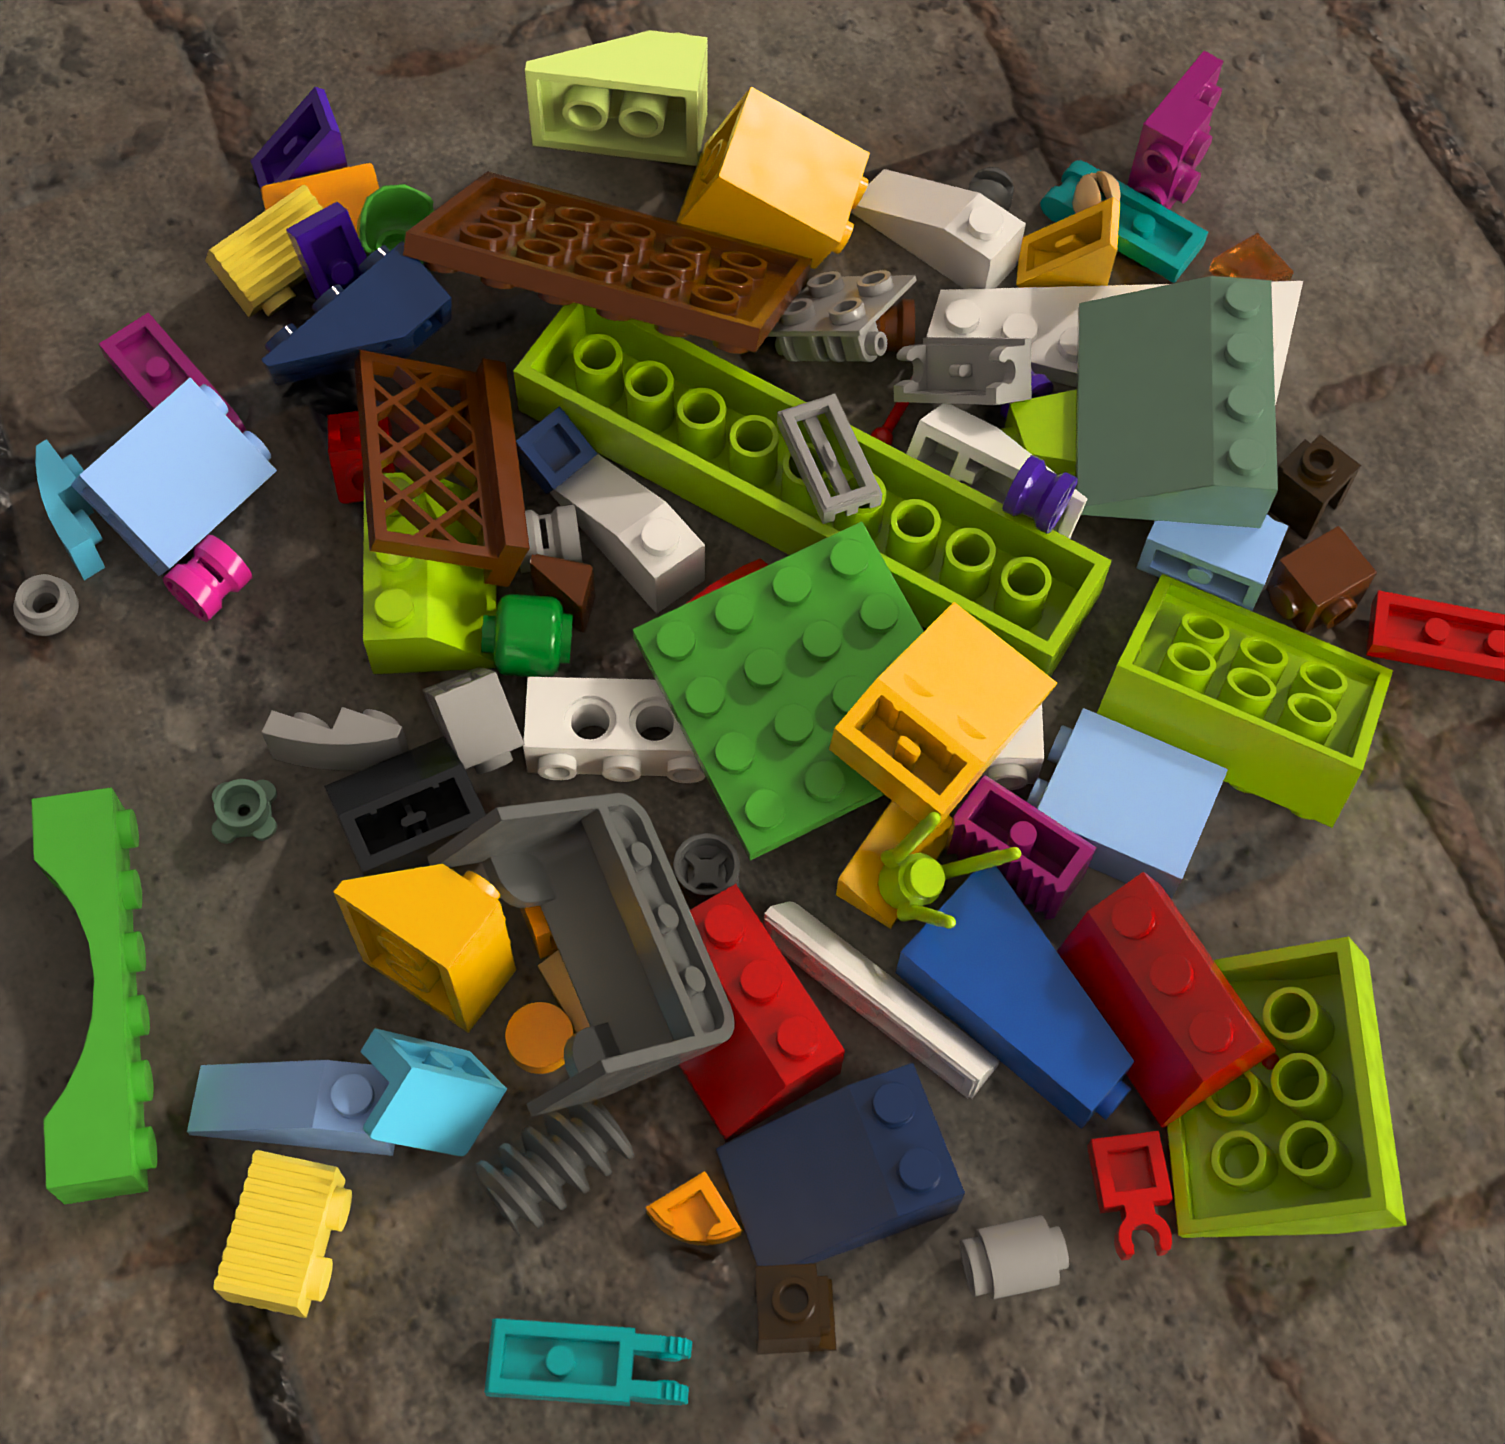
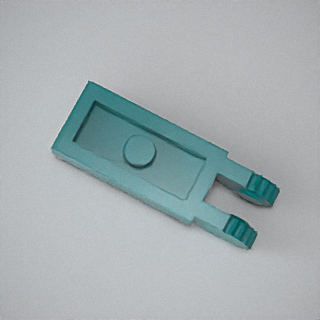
[484,1318,692,1406]

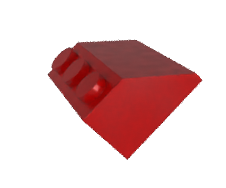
[1057,871,1277,1128]
[678,884,845,1143]

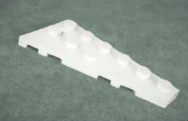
[926,281,1303,406]

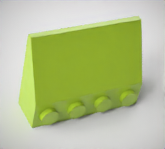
[1097,574,1393,828]
[1167,936,1407,1238]

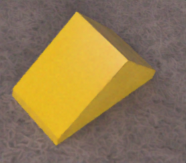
[1016,197,1120,288]

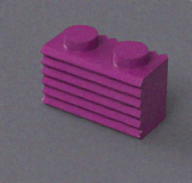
[946,775,1097,920]

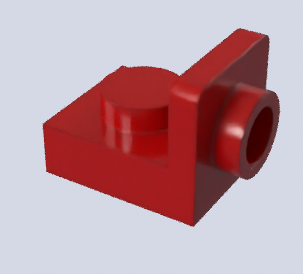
[328,411,396,504]

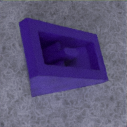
[251,86,348,189]

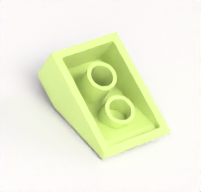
[525,30,707,166]

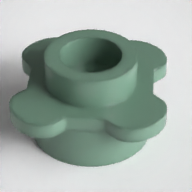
[211,779,277,844]

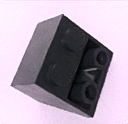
[324,736,486,877]

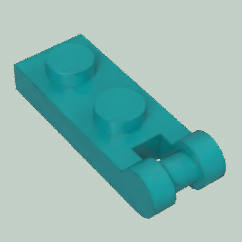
[1040,160,1208,283]

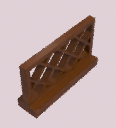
[354,350,530,587]

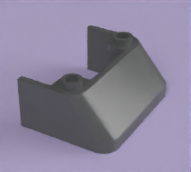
[427,793,734,1117]

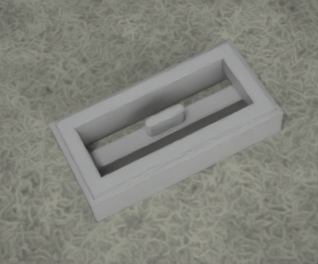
[777,394,883,524]

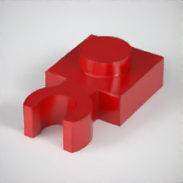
[1087,1131,1173,1261]

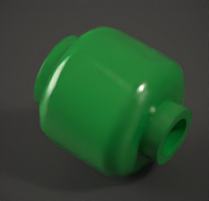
[481,594,573,677]

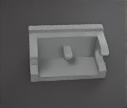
[894,337,1032,405]

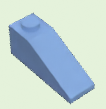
[187,1060,395,1156]

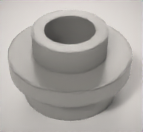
[13,574,79,636]

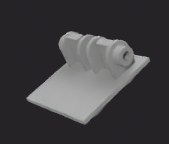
[767,270,917,362]

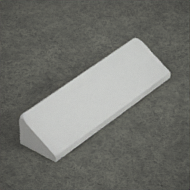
[763,901,999,1099]

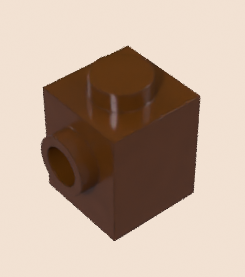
[1266,526,1377,633]

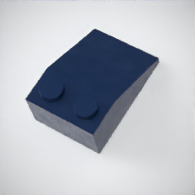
[716,1063,965,1266]

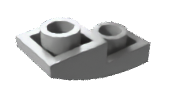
[261,707,409,771]

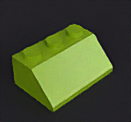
[363,472,497,674]

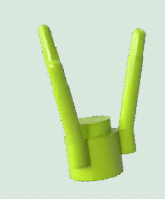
[878,812,1021,929]

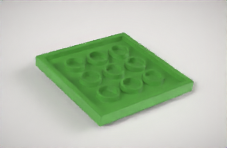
[633,522,924,861]

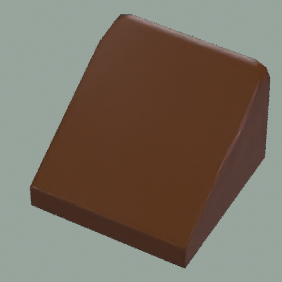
[530,554,596,633]

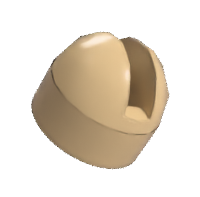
[1072,171,1121,213]

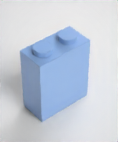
[71,378,277,576]
[1027,708,1228,899]

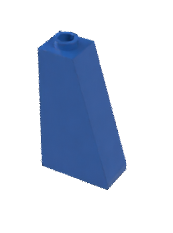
[896,866,1134,1129]

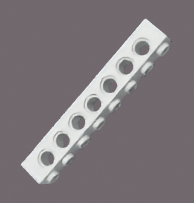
[523,677,1044,790]

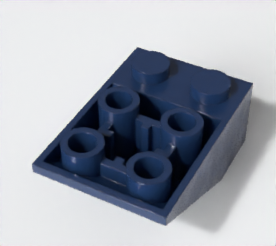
[261,241,452,385]

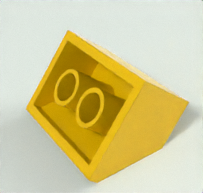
[333,864,516,1033]

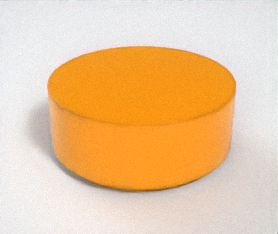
[505,1002,574,1074]

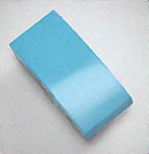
[35,439,105,581]

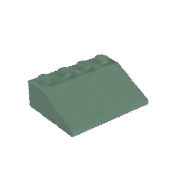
[1075,276,1278,528]

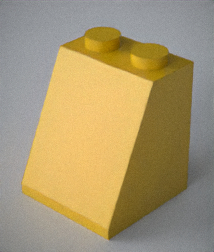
[676,87,870,269]

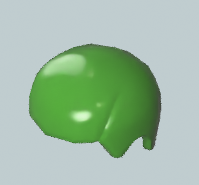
[356,184,434,271]

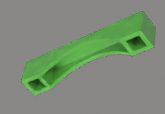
[32,787,157,1205]

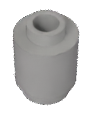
[960,1215,1069,1300]

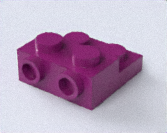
[1127,50,1224,210]

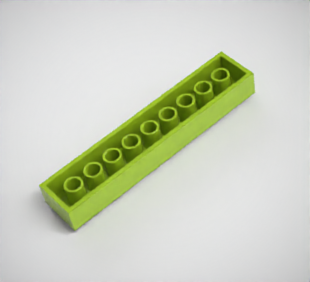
[513,302,1112,677]

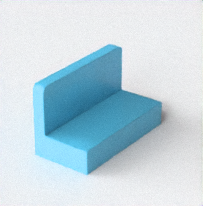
[360,1028,507,1156]

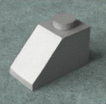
[422,666,525,774]

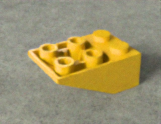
[829,602,1057,833]

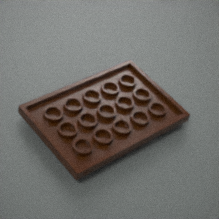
[403,171,812,354]

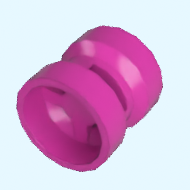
[162,534,253,622]

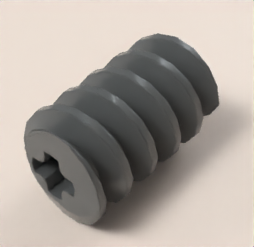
[475,1099,635,1237]

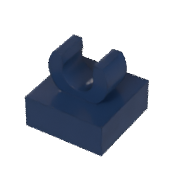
[516,406,598,495]

